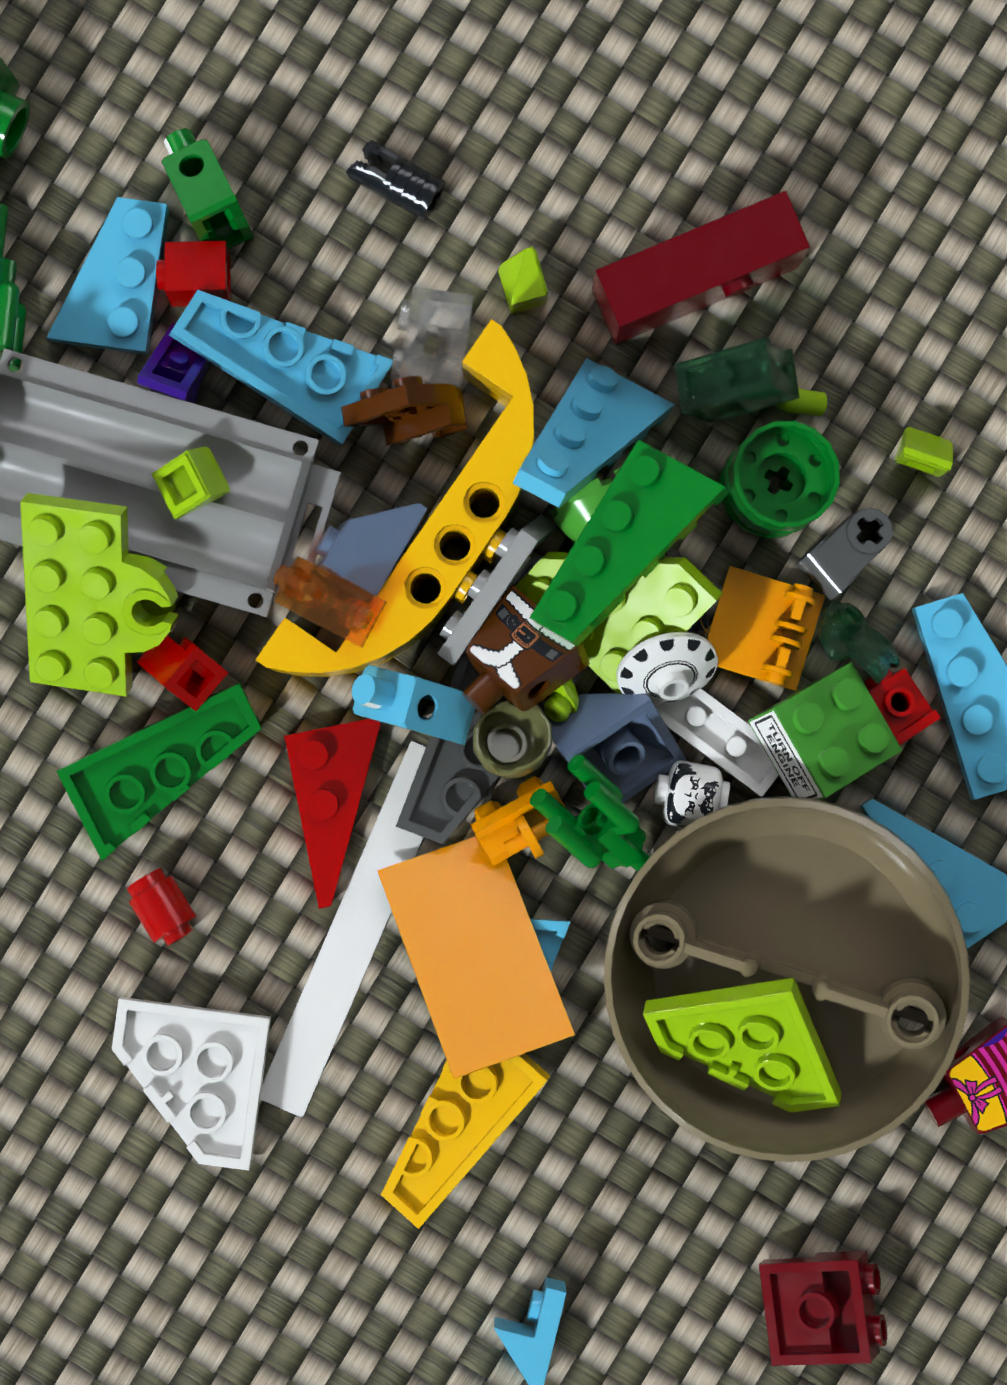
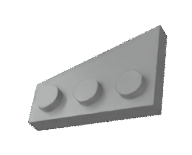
[437,514,557,666]

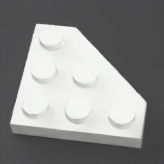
[112,997,271,1171]

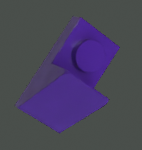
[137,322,211,404]

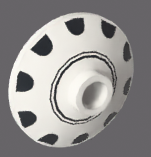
[616,632,718,705]

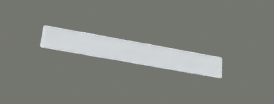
[260,741,426,1117]

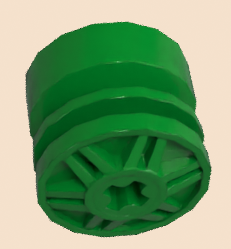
[719,421,840,538]

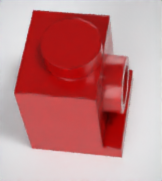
[137,635,229,711]
[863,666,941,745]

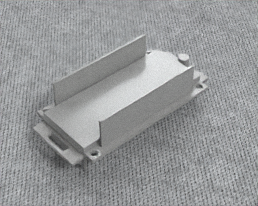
[0,348,341,617]

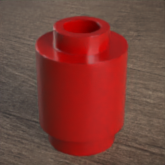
[126,867,197,946]

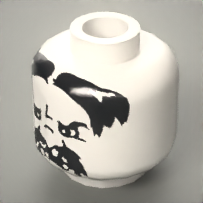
[654,760,730,827]

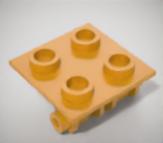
[707,566,826,691]

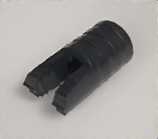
[346,140,446,221]

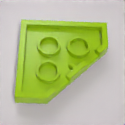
[515,552,723,693]
[643,978,842,1113]

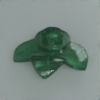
[818,601,900,684]

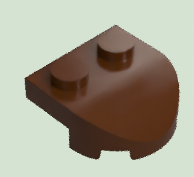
[341,376,467,445]

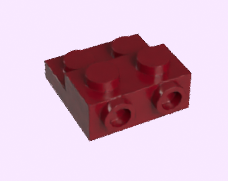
[759,1250,887,1366]

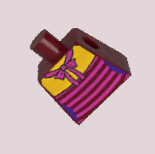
[924,1017,1007,1134]

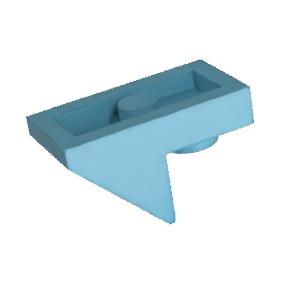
[494,1277,567,1385]

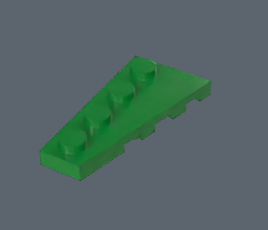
[529,439,730,647]
[56,682,262,861]

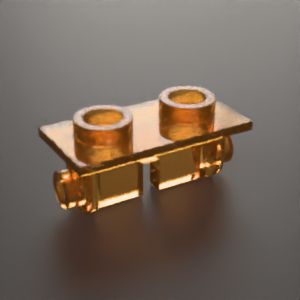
[273,556,387,648]

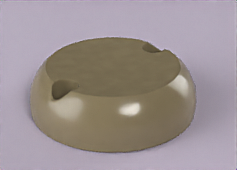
[604,796,970,1162]

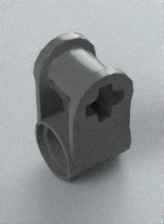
[796,508,893,600]

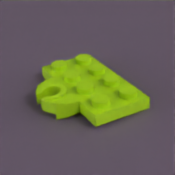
[20,493,179,697]

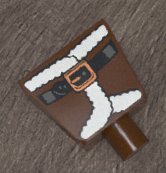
[462,585,590,715]

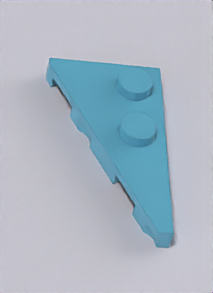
[859,799,1007,949]

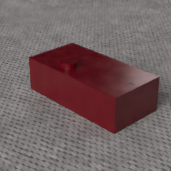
[592,190,810,345]

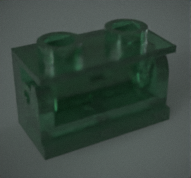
[675,337,800,423]

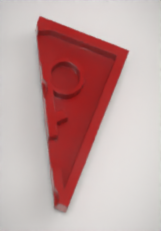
[284,719,382,909]

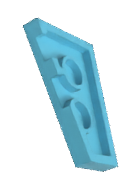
[46,197,169,355]

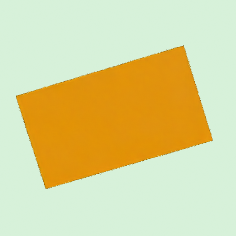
[377,836,575,1079]

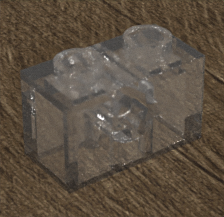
[391,286,474,391]

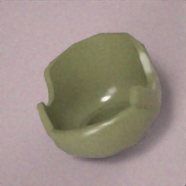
[473,700,552,778]

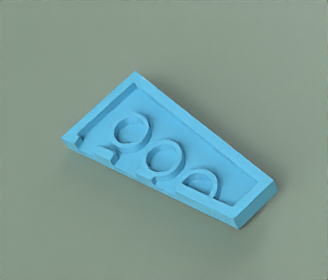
[169,290,395,446]
[513,358,675,508]

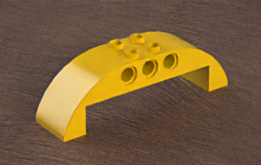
[255,319,534,677]

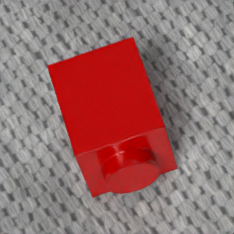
[156,241,231,307]

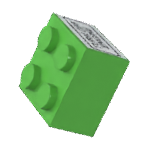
[748,662,903,800]

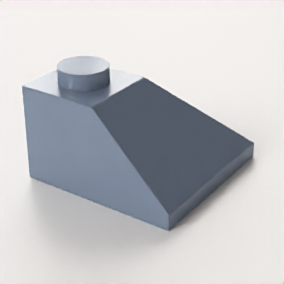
[314,503,428,603]
[547,693,686,803]

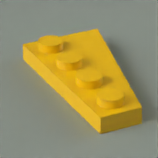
[381,1053,551,1229]

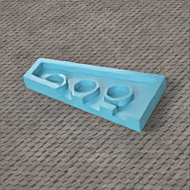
[912,593,1007,800]

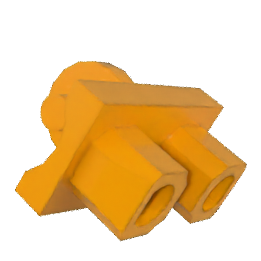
[470,776,565,866]

